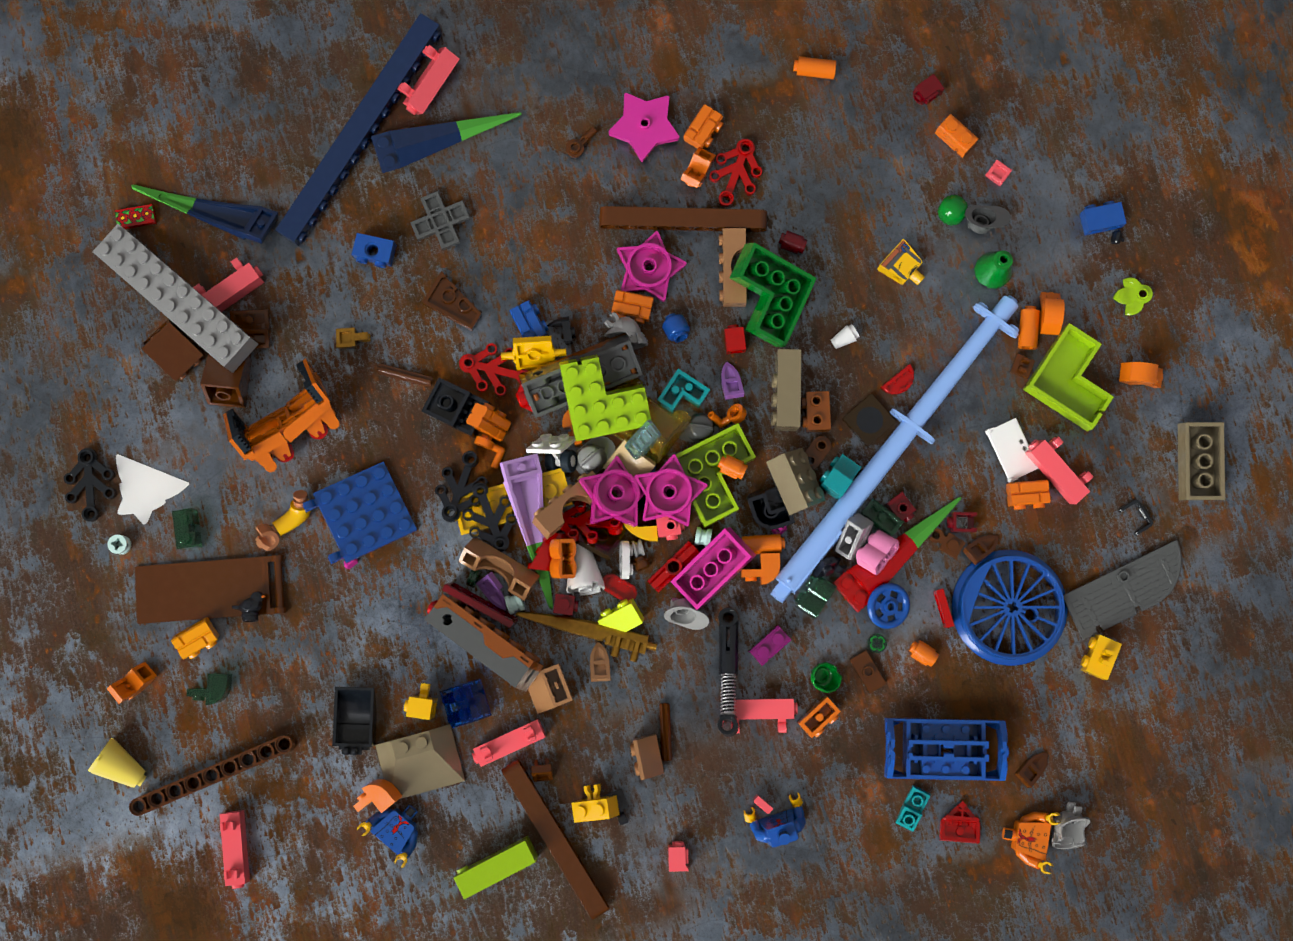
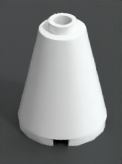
[566,544,605,596]

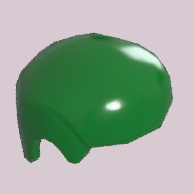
[937,194,968,226]
[810,662,842,693]

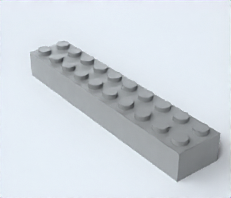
[93,224,258,373]

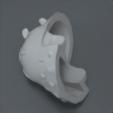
[604,312,648,350]
[1052,802,1090,849]

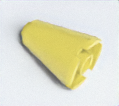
[88,738,147,788]

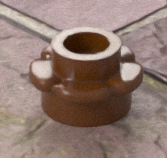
[633,556,650,572]

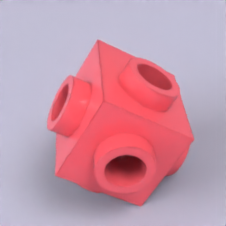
[656,517,685,541]

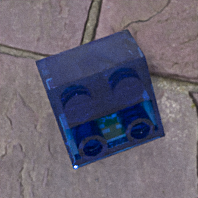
[440,679,492,728]

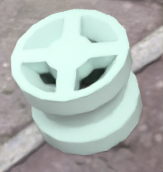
[694,527,712,547]
[108,535,132,554]
[504,595,525,615]

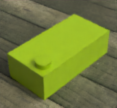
[454,836,538,899]

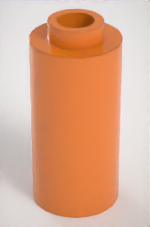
[793,56,836,80]
[1018,306,1040,350]
[741,534,785,555]

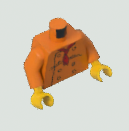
[1002,812,1061,874]

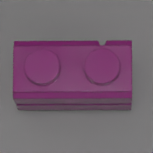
[748,626,791,666]

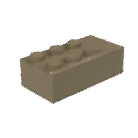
[771,349,801,431]
[1178,422,1225,500]

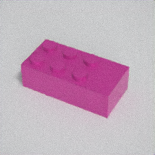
[671,527,756,610]

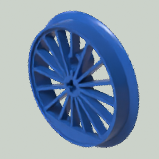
[952,550,1068,666]

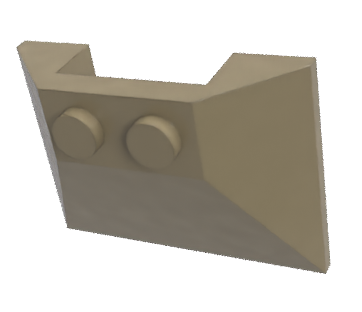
[375,724,466,799]

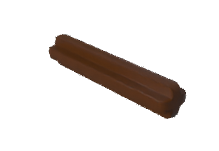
[378,363,433,388]
[659,703,672,761]

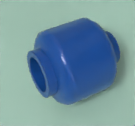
[662,313,690,343]

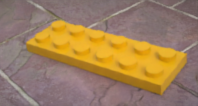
[457,468,573,535]

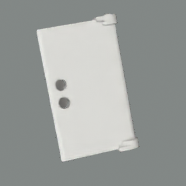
[985,418,1038,483]

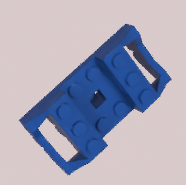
[884,718,1009,781]

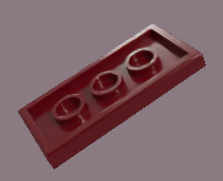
[442,582,519,628]

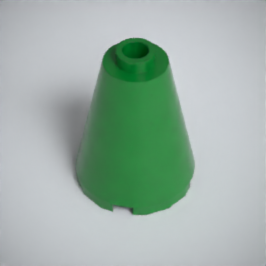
[974,251,1013,289]

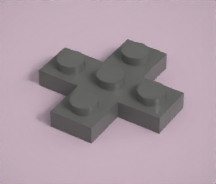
[410,191,470,251]

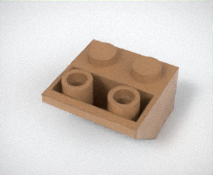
[528,663,574,714]
[630,734,664,780]

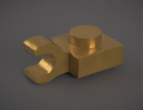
[336,327,371,349]

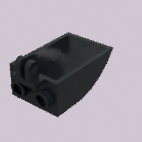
[332,687,377,755]

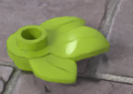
[1113,278,1153,316]

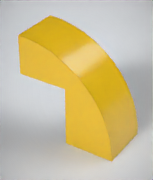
[622,522,658,542]

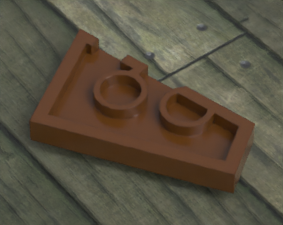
[422,271,482,331]

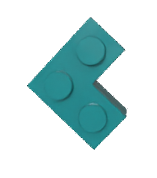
[657,369,710,414]
[819,454,861,500]

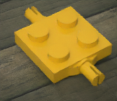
[501,336,567,371]

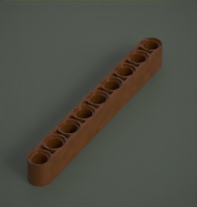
[599,206,767,232]
[129,734,297,816]
[501,759,610,920]

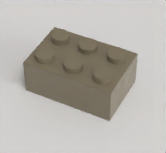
[766,448,826,515]

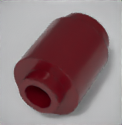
[778,230,807,254]

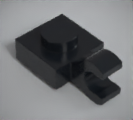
[812,556,847,578]
[603,788,629,826]

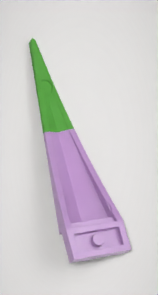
[500,454,553,609]

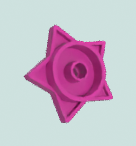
[608,93,679,162]
[617,231,687,302]
[635,454,708,527]
[579,456,644,527]

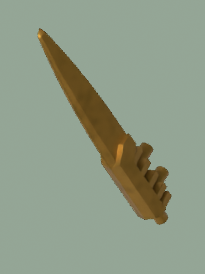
[515,612,657,662]

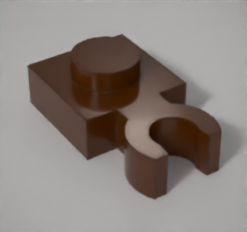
[928,528,966,559]

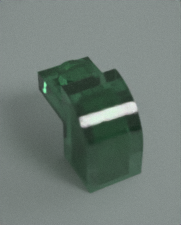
[186,673,232,705]

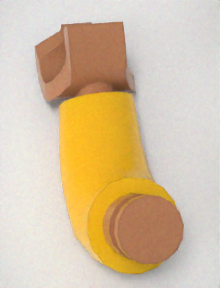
[255,490,311,551]

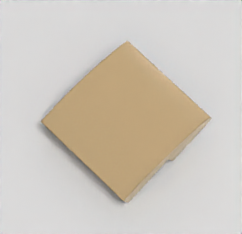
[603,439,656,477]

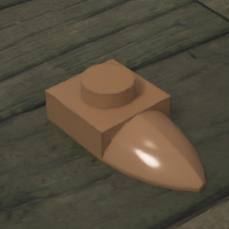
[590,642,610,682]

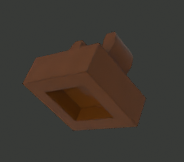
[1009,354,1035,379]
[531,758,553,782]

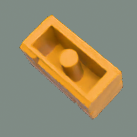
[171,617,219,660]

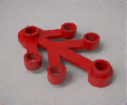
[709,139,762,207]
[459,343,528,397]
[560,501,623,544]

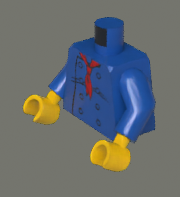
[744,793,806,847]
[357,805,418,868]

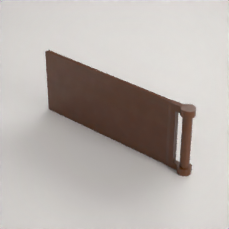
[135,555,286,624]

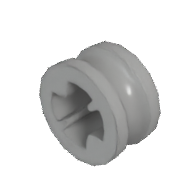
[631,539,645,558]

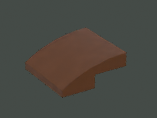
[230,309,270,349]

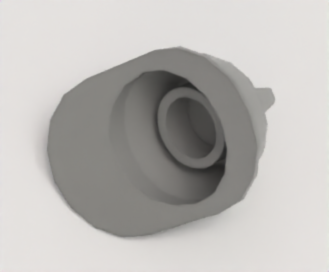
[576,436,615,475]
[664,598,709,630]

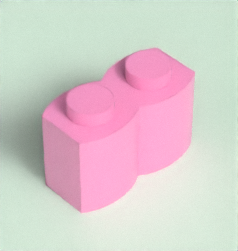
[856,529,899,575]

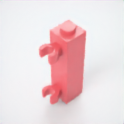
[397,45,460,115]
[193,257,265,312]
[1025,436,1094,504]
[731,698,798,733]
[472,718,546,767]
[220,810,250,889]

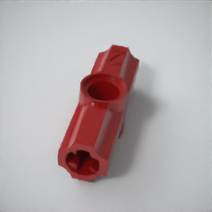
[647,541,700,593]

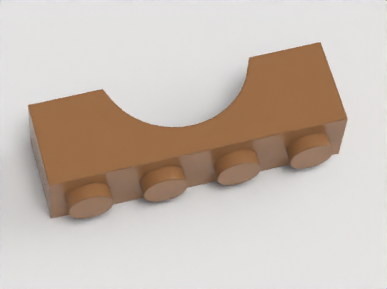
[719,228,747,307]
[532,470,596,540]
[459,538,540,601]

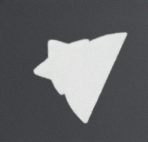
[116,454,189,525]

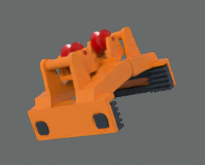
[223,358,340,472]

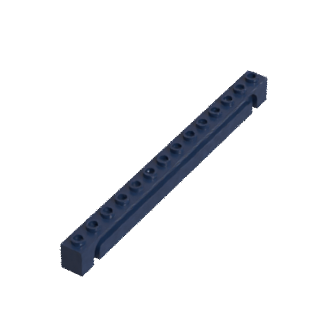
[275,13,442,246]

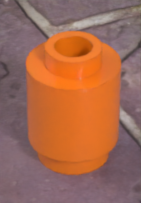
[717,454,748,480]
[908,640,939,667]

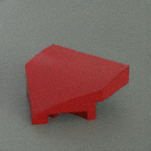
[939,801,980,844]

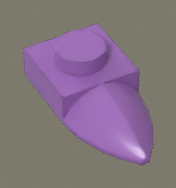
[721,362,744,400]
[476,572,506,610]

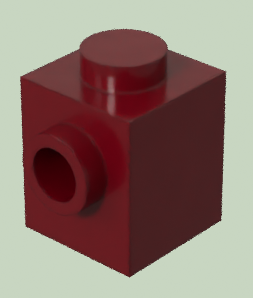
[553,594,579,616]

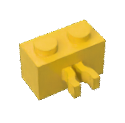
[1081,635,1122,680]
[404,683,438,720]
[571,784,619,823]

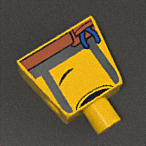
[877,239,925,286]

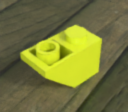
[598,598,644,632]

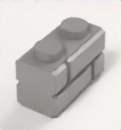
[835,513,874,560]

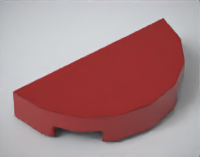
[880,364,914,395]

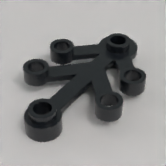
[64,448,117,522]
[435,451,489,523]
[462,481,517,552]

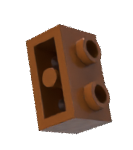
[801,391,831,433]

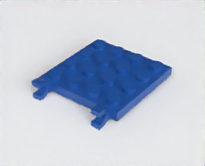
[303,461,417,564]

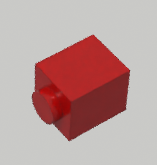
[724,325,746,355]

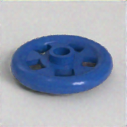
[867,583,910,629]

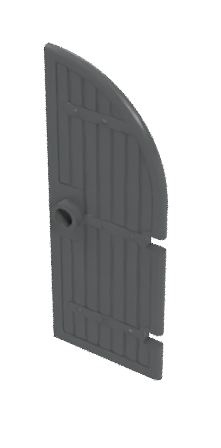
[1063,539,1182,640]

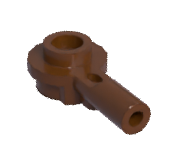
[566,127,597,158]

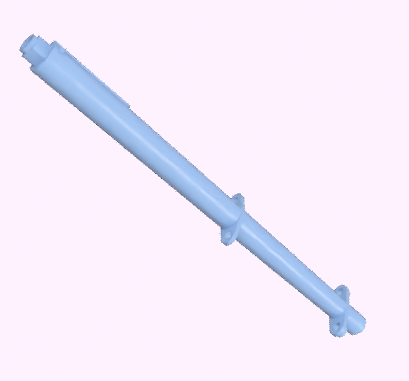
[770,295,1019,603]

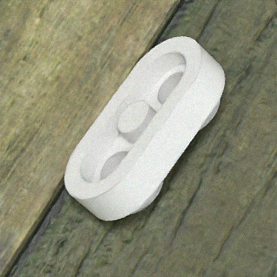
[619,541,633,579]

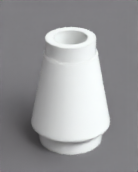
[830,324,860,349]

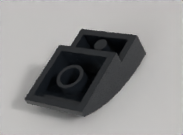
[422,378,494,439]

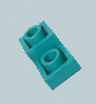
[895,785,931,832]

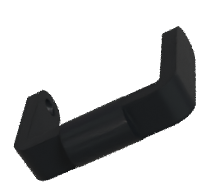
[1118,500,1153,536]

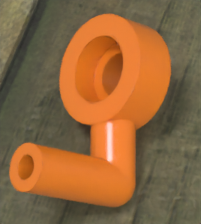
[708,404,747,428]
[474,434,505,470]

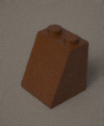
[141,318,203,381]
[200,353,252,408]

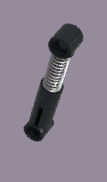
[717,607,739,737]

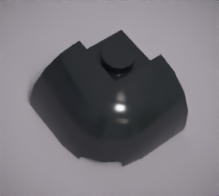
[747,486,795,530]

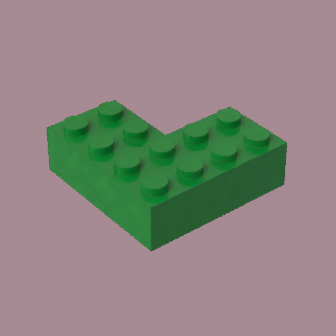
[730,242,817,347]

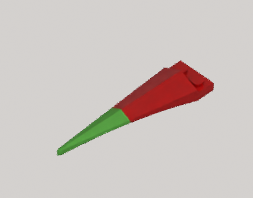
[832,497,961,612]

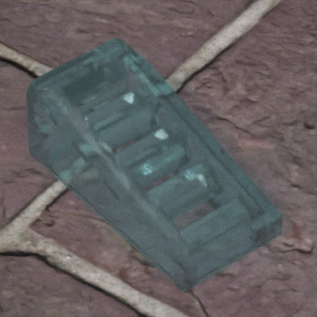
[625,419,662,460]

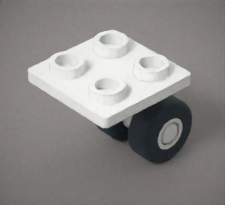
[526,434,577,473]

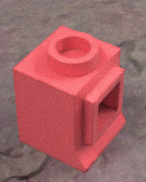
[668,841,689,872]

